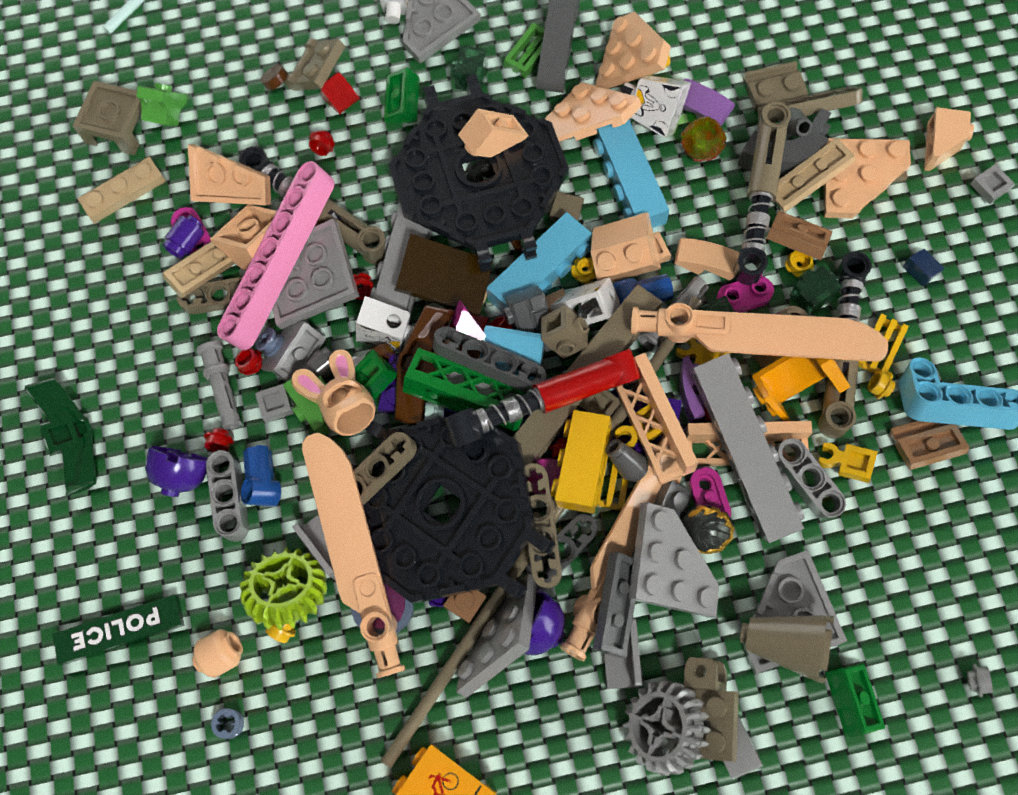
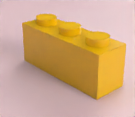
[551,410,612,514]

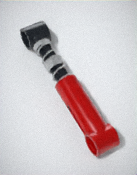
[443,348,641,448]

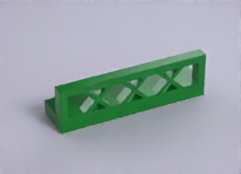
[403,348,527,434]

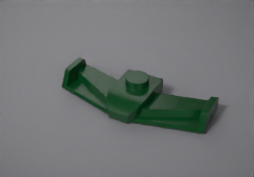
[25,378,97,496]

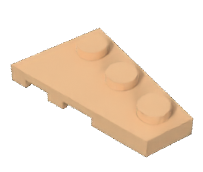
[188,144,271,205]

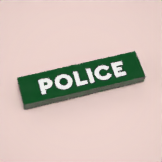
[52,594,185,666]

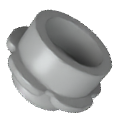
[966,664,993,697]

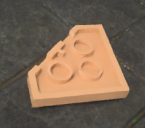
[595,12,671,89]
[545,82,642,146]
[823,138,911,219]

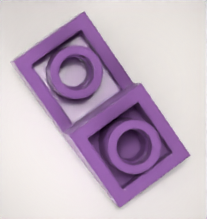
[683,78,735,127]
[679,356,705,423]

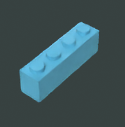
[593,120,670,228]
[486,212,592,314]

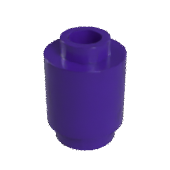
[162,215,204,259]

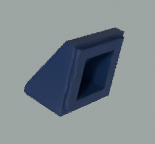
[902,249,945,287]

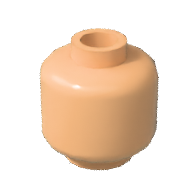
[192,629,243,678]

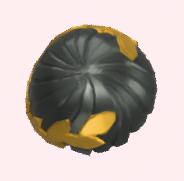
[682,504,735,554]

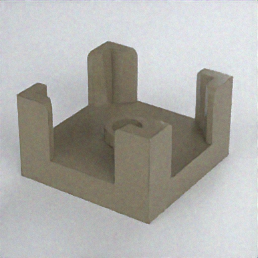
[72,81,142,156]

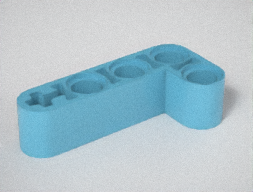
[898,357,1018,430]

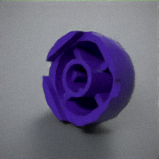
[145,446,208,497]
[524,588,565,656]

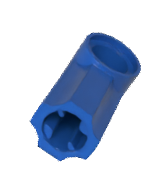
[613,274,674,307]
[241,445,281,507]

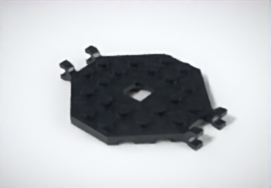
[388,75,569,273]
[351,411,556,604]

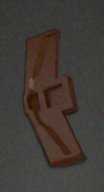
[395,305,456,425]

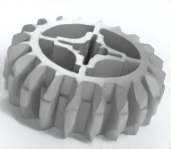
[622,680,711,776]

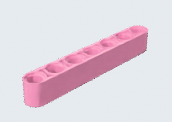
[217,161,335,350]

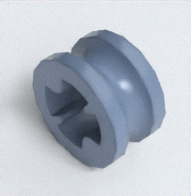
[255,328,284,357]
[211,708,244,739]

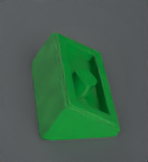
[384,67,420,123]
[355,349,397,400]
[826,663,886,738]

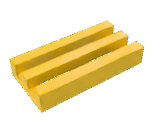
[858,313,909,374]
[596,454,629,511]

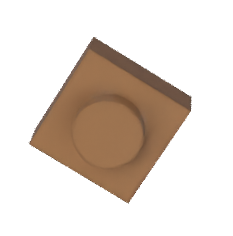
[443,590,487,624]

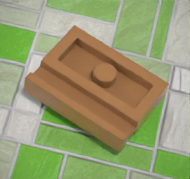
[766,211,833,260]
[889,421,970,470]

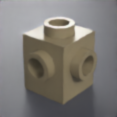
[541,305,589,359]

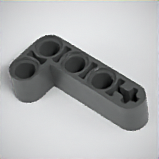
[536,0,580,93]

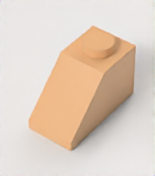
[924,107,974,171]
[458,109,528,158]

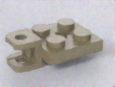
[669,657,739,762]

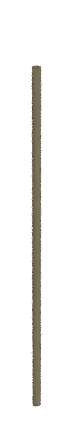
[381,297,703,768]

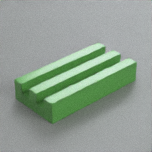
[504,23,545,78]

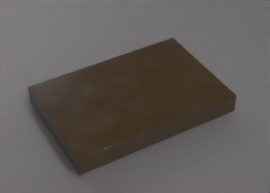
[394,234,493,317]

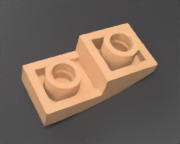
[674,238,739,281]

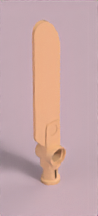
[631,303,888,362]
[302,433,405,678]
[559,435,682,662]

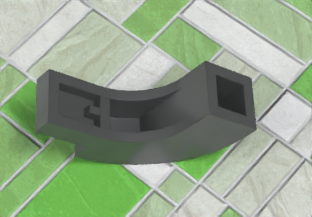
[738,108,831,177]

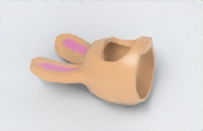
[291,349,376,436]

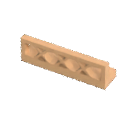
[615,353,698,485]
[684,421,813,466]

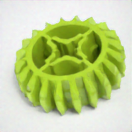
[240,547,327,631]

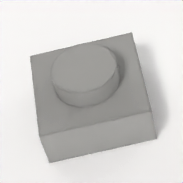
[970,164,1015,204]
[255,384,294,423]

